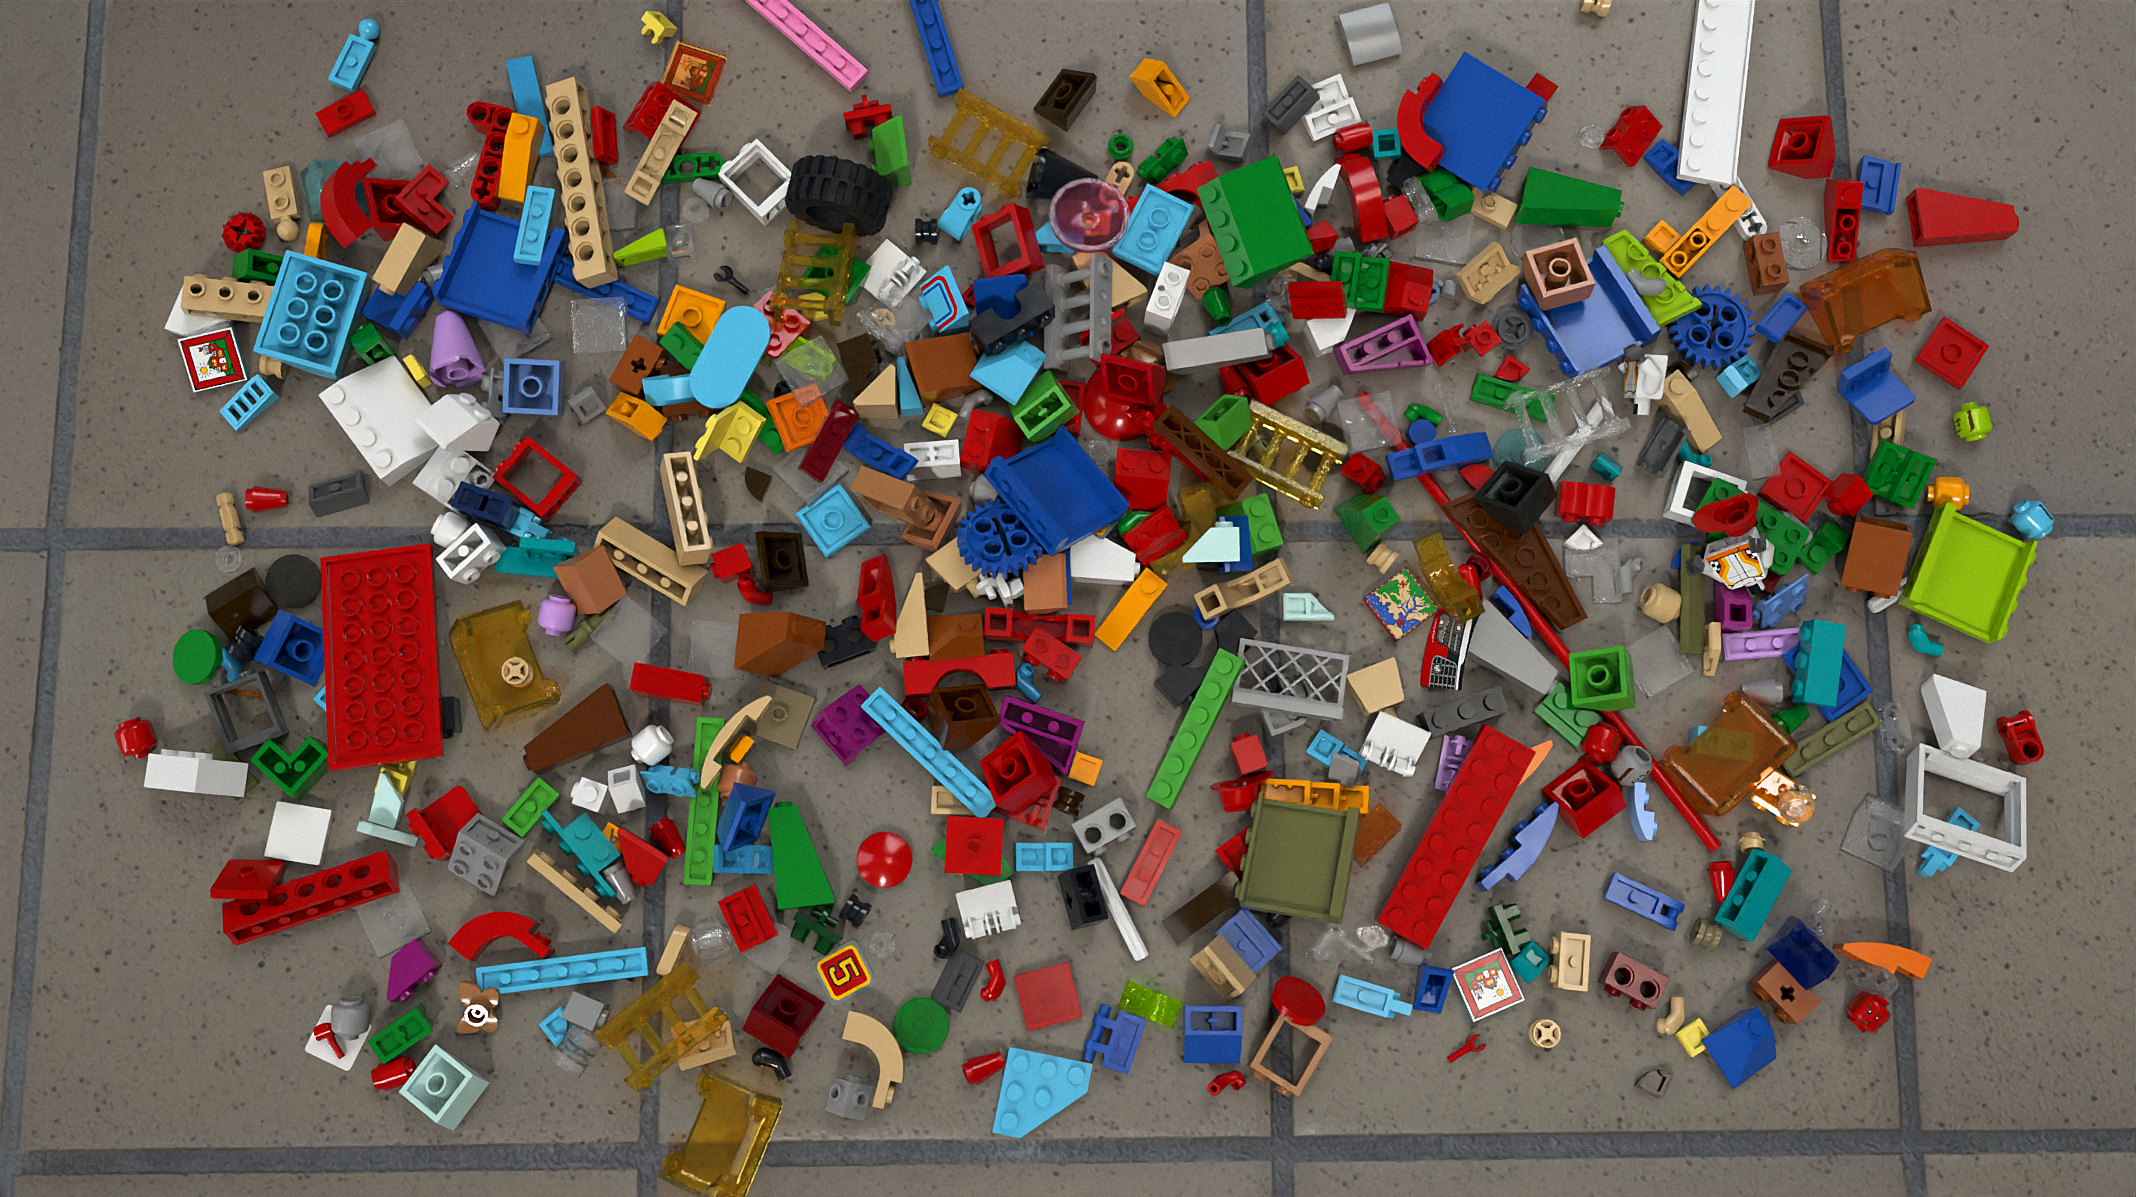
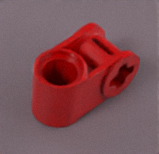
[1996,710,2045,766]

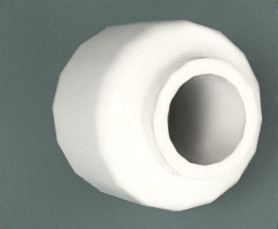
[431,512,472,549]
[631,725,674,766]

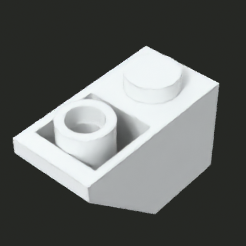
[1303,308,1356,358]

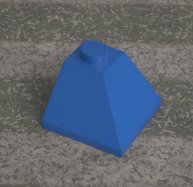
[1701,1007,1776,1089]

